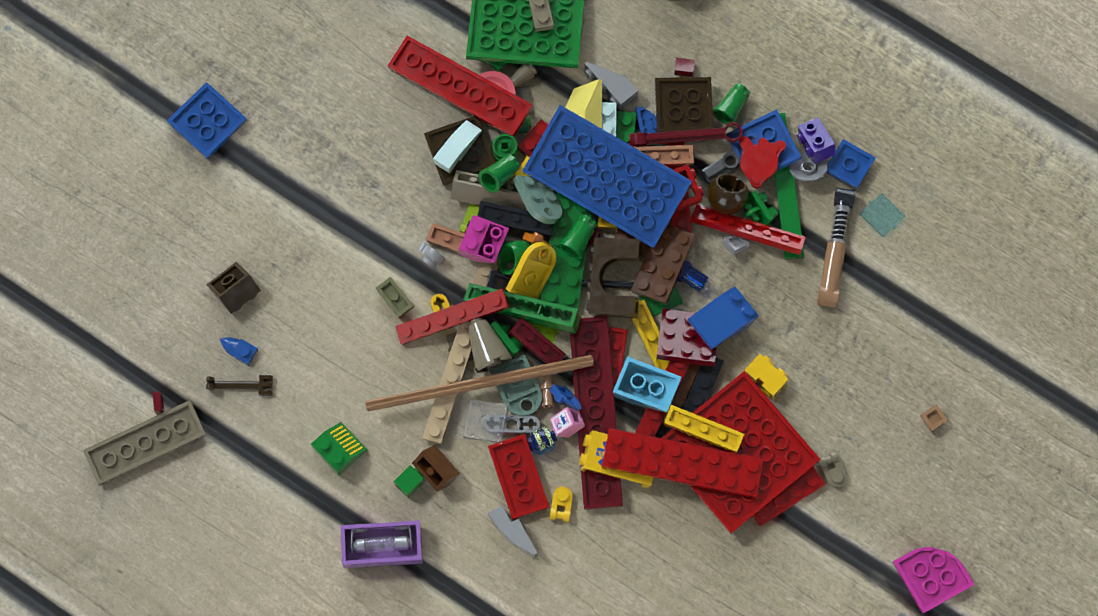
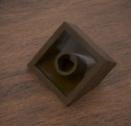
[207,262,261,314]

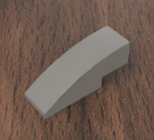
[488,506,537,558]

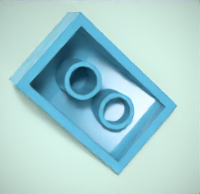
[613,357,682,413]

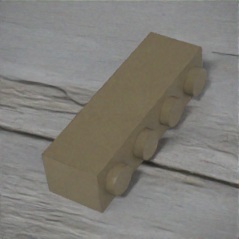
[450,170,526,210]

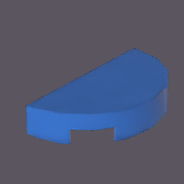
[635,107,657,134]

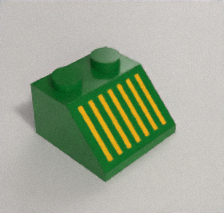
[311,422,367,476]

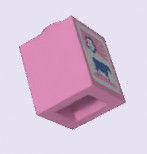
[550,407,585,438]

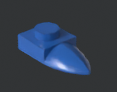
[220,337,258,365]
[549,384,581,410]

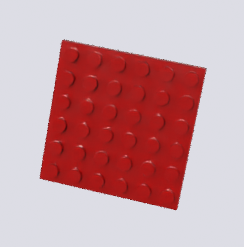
[661,371,821,534]

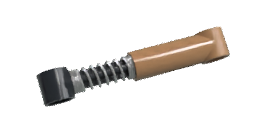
[817,187,856,308]

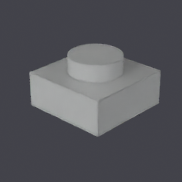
[722,234,750,255]

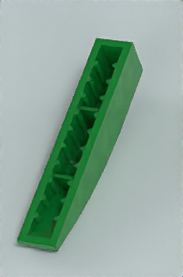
[464,283,582,334]

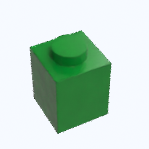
[393,465,425,498]

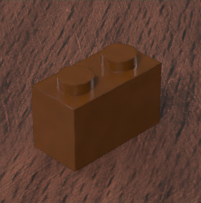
[412,445,460,492]

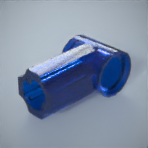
[678,260,709,292]

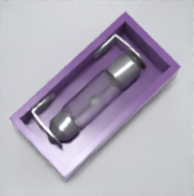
[340,520,423,568]

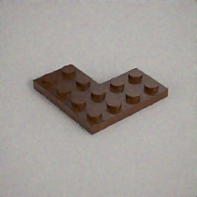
[614,225,696,305]

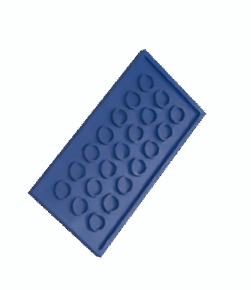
[523,105,693,248]

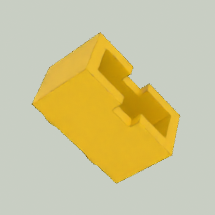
[744,354,789,400]

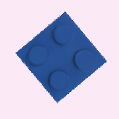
[826,139,876,190]

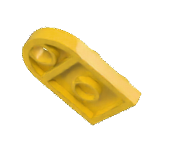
[506,242,556,299]

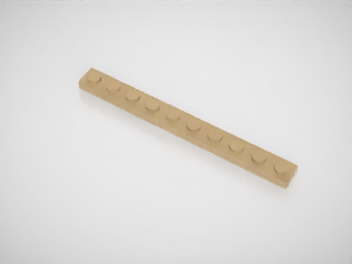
[422,262,499,445]

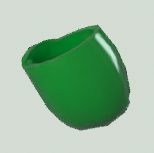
[498,241,532,275]

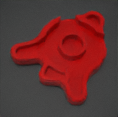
[739,136,786,189]

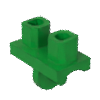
[745,190,778,225]

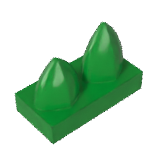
[490,321,523,360]

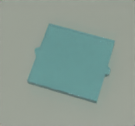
[860,193,905,237]

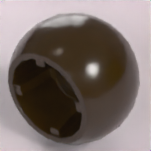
[707,174,749,214]

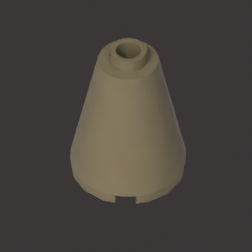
[468,317,512,373]

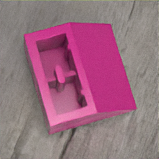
[459,215,509,264]

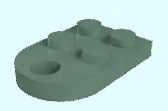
[513,175,562,224]
[489,354,542,416]

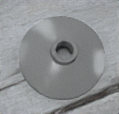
[789,152,827,182]

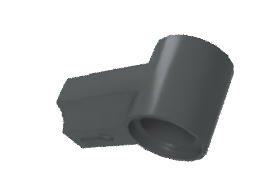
[702,152,739,183]

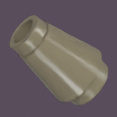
[510,64,537,88]

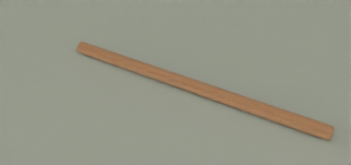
[365,355,594,412]

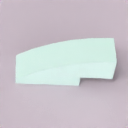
[433,120,482,173]

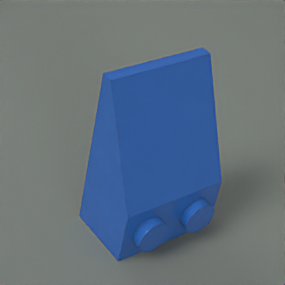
[688,286,759,350]

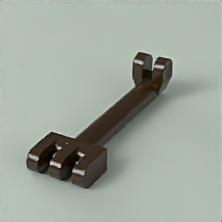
[206,375,273,396]

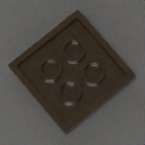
[654,77,714,133]
[424,116,495,186]

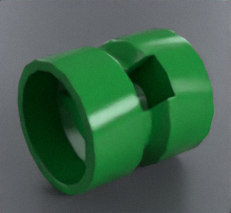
[493,134,518,162]

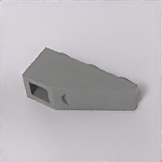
[584,62,638,110]

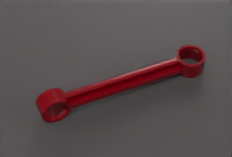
[629,122,742,147]

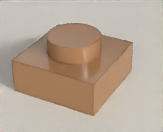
[920,404,948,432]

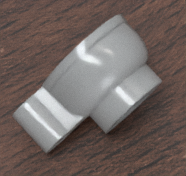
[418,242,445,268]

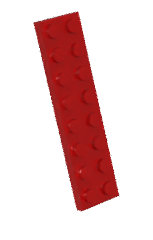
[387,35,533,137]
[601,428,763,498]

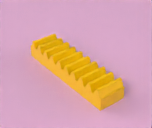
[664,405,744,453]

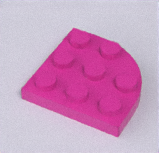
[892,547,975,614]

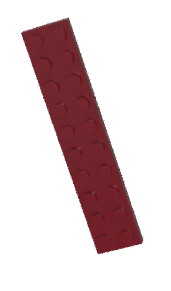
[570,316,623,510]

